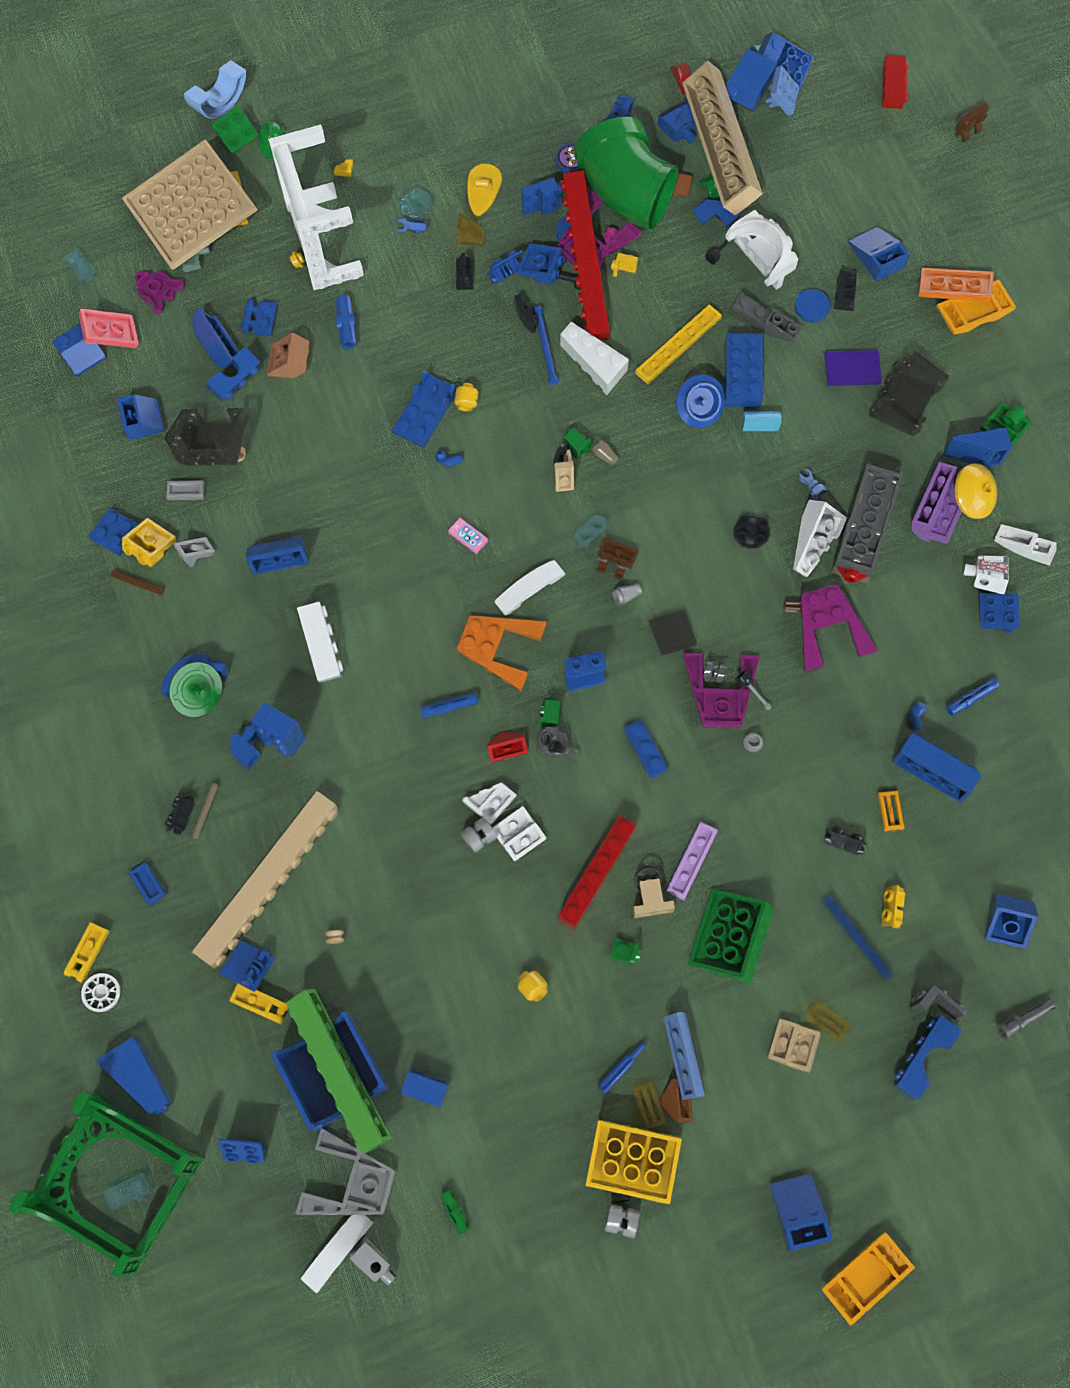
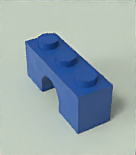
[206,347,260,402]

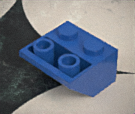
[117,395,165,440]

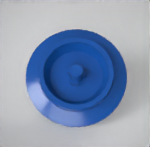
[676,375,725,428]

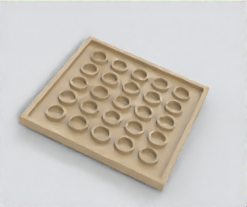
[122,139,257,270]

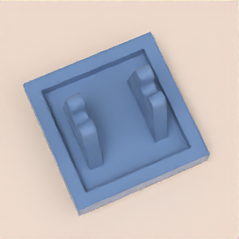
[765,65,799,116]

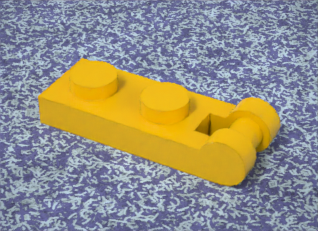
[64,922,110,983]
[229,984,288,1024]

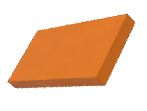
[918,268,994,301]

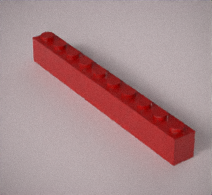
[560,170,610,340]

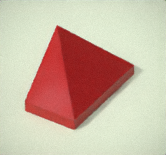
[671,62,692,94]
[487,731,528,763]

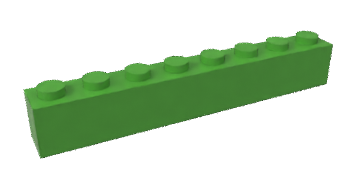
[286,989,391,1154]

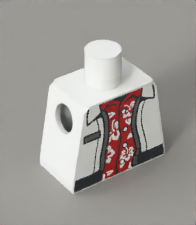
[963,556,1009,594]

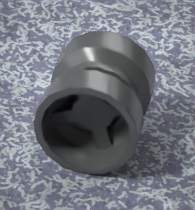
[703,660,726,683]

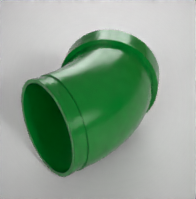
[573,117,678,232]

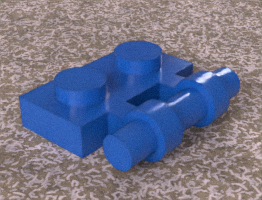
[241,299,277,337]

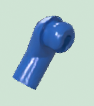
[908,702,927,731]

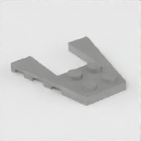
[295,1128,396,1215]

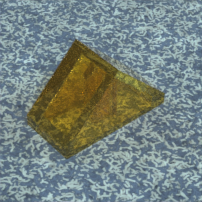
[456,213,486,246]

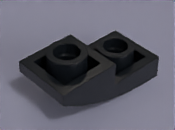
[514,294,538,333]

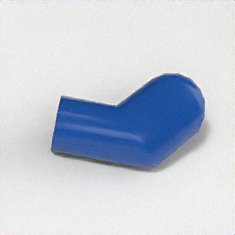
[435,450,463,467]

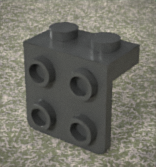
[910,985,967,1019]

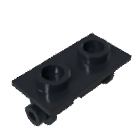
[456,253,474,290]
[165,793,195,835]
[824,826,867,856]

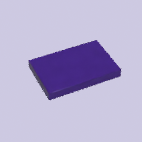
[824,350,882,386]

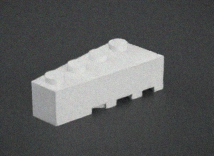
[560,322,629,395]
[297,602,343,683]

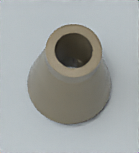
[592,440,619,466]

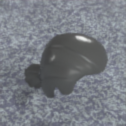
[537,726,579,760]

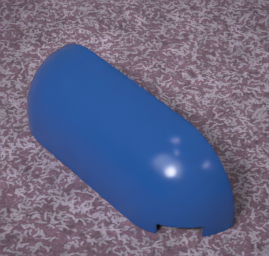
[193,308,239,368]

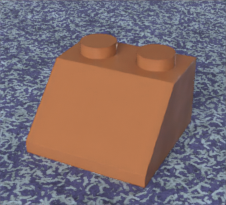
[266,332,309,378]

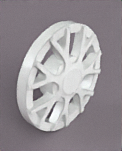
[81,973,121,1012]

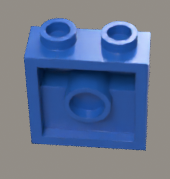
[521,177,562,215]
[517,243,565,285]

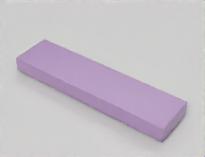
[666,821,718,901]

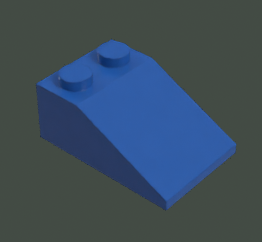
[726,49,778,112]

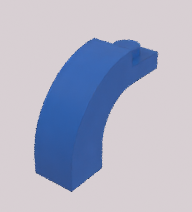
[160,654,229,698]

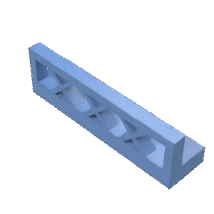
[663,1012,705,1100]

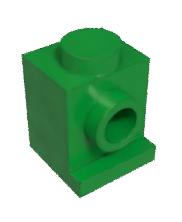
[563,428,591,459]
[538,697,561,727]

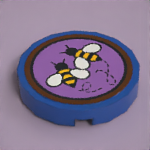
[555,143,579,173]

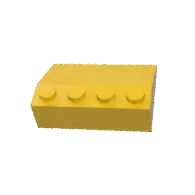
[586,1119,682,1205]

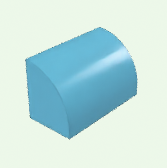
[742,411,782,431]

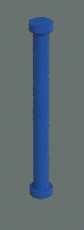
[532,306,559,385]

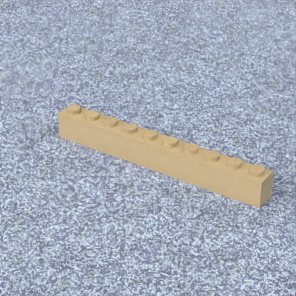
[192,791,338,969]

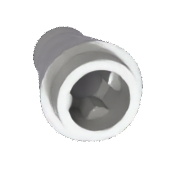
[612,584,642,605]

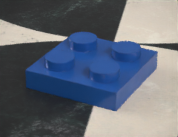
[88,508,139,557]

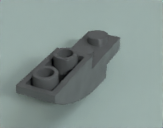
[731,292,803,342]

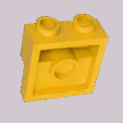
[122,518,176,567]

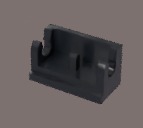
[834,269,857,311]

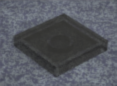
[649,609,697,656]

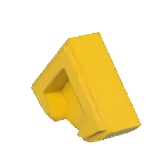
[333,159,354,177]

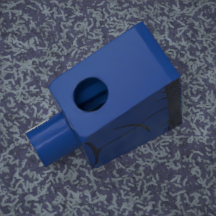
[657,101,696,143]

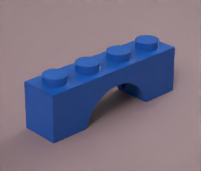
[894,1015,962,1101]

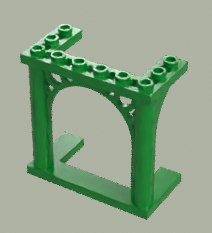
[8,1091,204,1279]

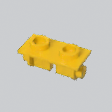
[881,885,905,929]

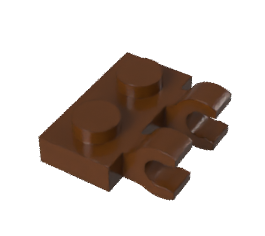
[955,102,990,142]
[597,537,639,580]

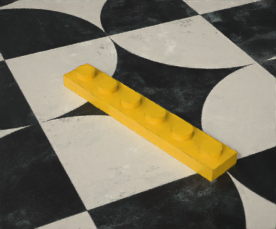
[635,305,722,384]

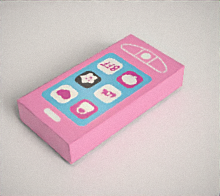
[448,518,488,555]

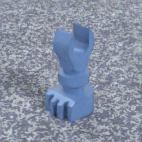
[799,469,827,500]

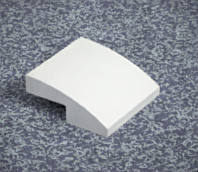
[492,806,547,861]

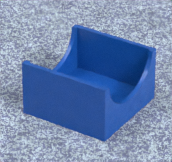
[270,1011,389,1132]

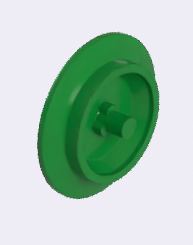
[169,662,222,717]

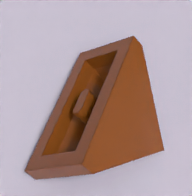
[658,1079,692,1123]

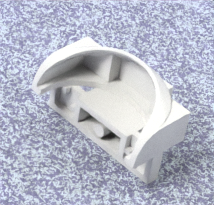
[725,210,798,290]

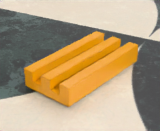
[877,790,905,832]

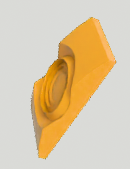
[936,279,1016,335]
[821,1232,915,1326]

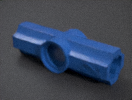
[335,295,356,349]

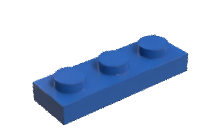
[623,719,668,779]

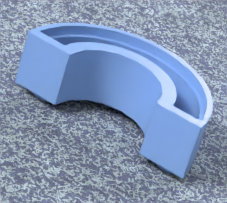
[184,60,246,119]

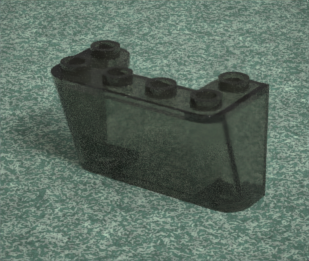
[869,351,949,436]
[164,408,248,466]

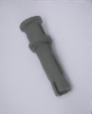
[996,997,1057,1040]

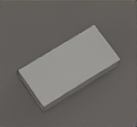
[166,480,205,500]

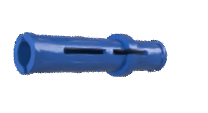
[946,677,999,717]
[420,692,478,719]

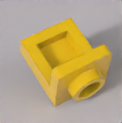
[611,253,638,277]

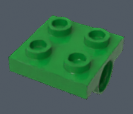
[211,106,259,155]
[980,402,1032,447]

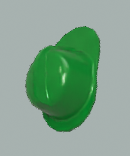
[259,119,285,159]

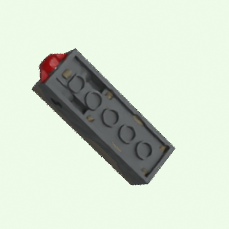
[831,464,903,584]

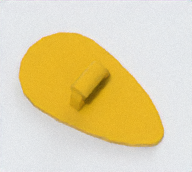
[467,164,502,216]

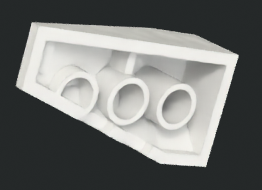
[793,500,847,577]

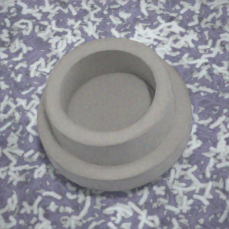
[743,733,763,752]

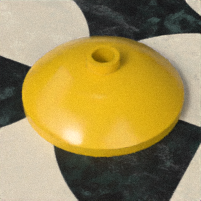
[955,463,998,519]

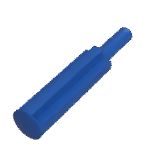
[597,1042,646,1094]

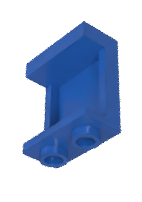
[564,651,607,692]

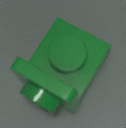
[610,938,642,966]

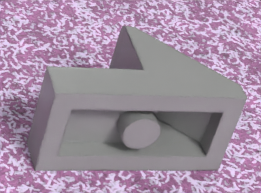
[174,537,215,567]

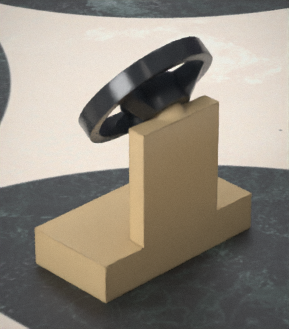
[553,442,574,492]
[633,866,675,918]

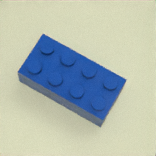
[724,333,763,408]
[892,733,982,803]

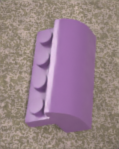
[912,462,962,544]

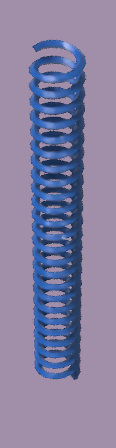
[822,895,894,979]

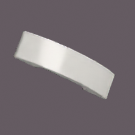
[494,560,565,616]
[301,1215,374,1293]

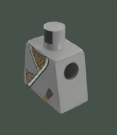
[350,1236,396,1286]

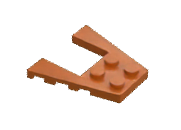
[457,616,547,692]

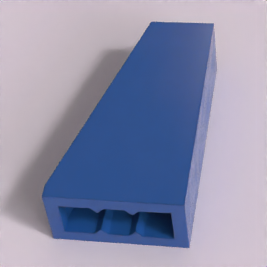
[96,1037,173,1115]

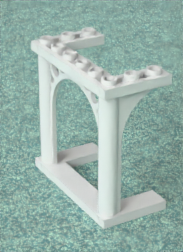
[269,125,364,290]

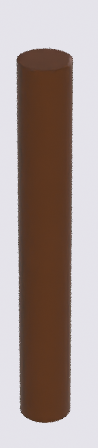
[110,570,164,595]

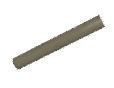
[190,783,219,840]

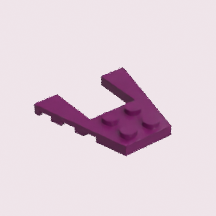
[557,189,641,265]
[800,584,878,672]
[683,653,760,728]

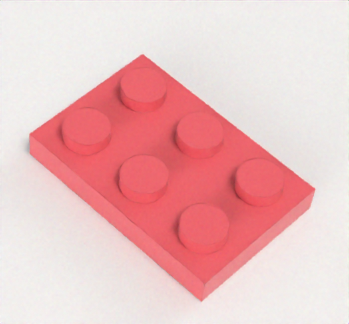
[78,309,139,348]

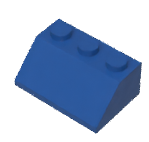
[246,536,308,575]

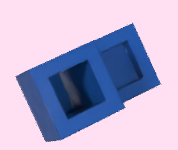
[230,724,261,771]

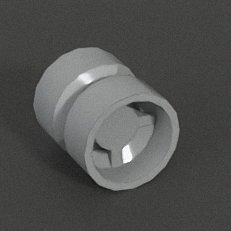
[460,817,497,854]
[605,1203,640,1239]

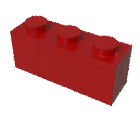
[882,55,909,109]

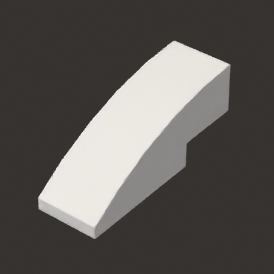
[995,524,1057,565]

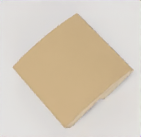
[768,1019,821,1073]

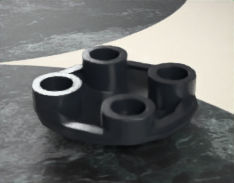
[733,515,770,549]

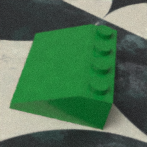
[688,889,774,985]

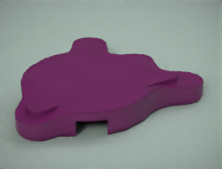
[135,271,185,314]

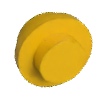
[290,251,305,268]

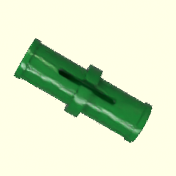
[440,1189,470,1236]

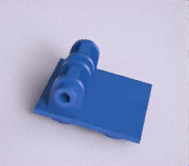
[486,250,523,284]
[979,593,1020,633]
[219,940,276,992]
[218,1139,267,1164]

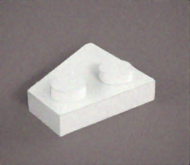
[462,782,516,825]

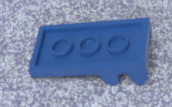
[392,370,458,448]

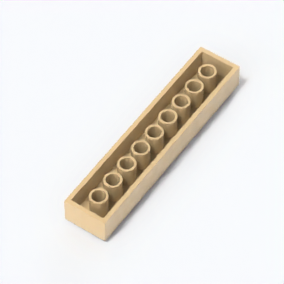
[682,61,763,216]

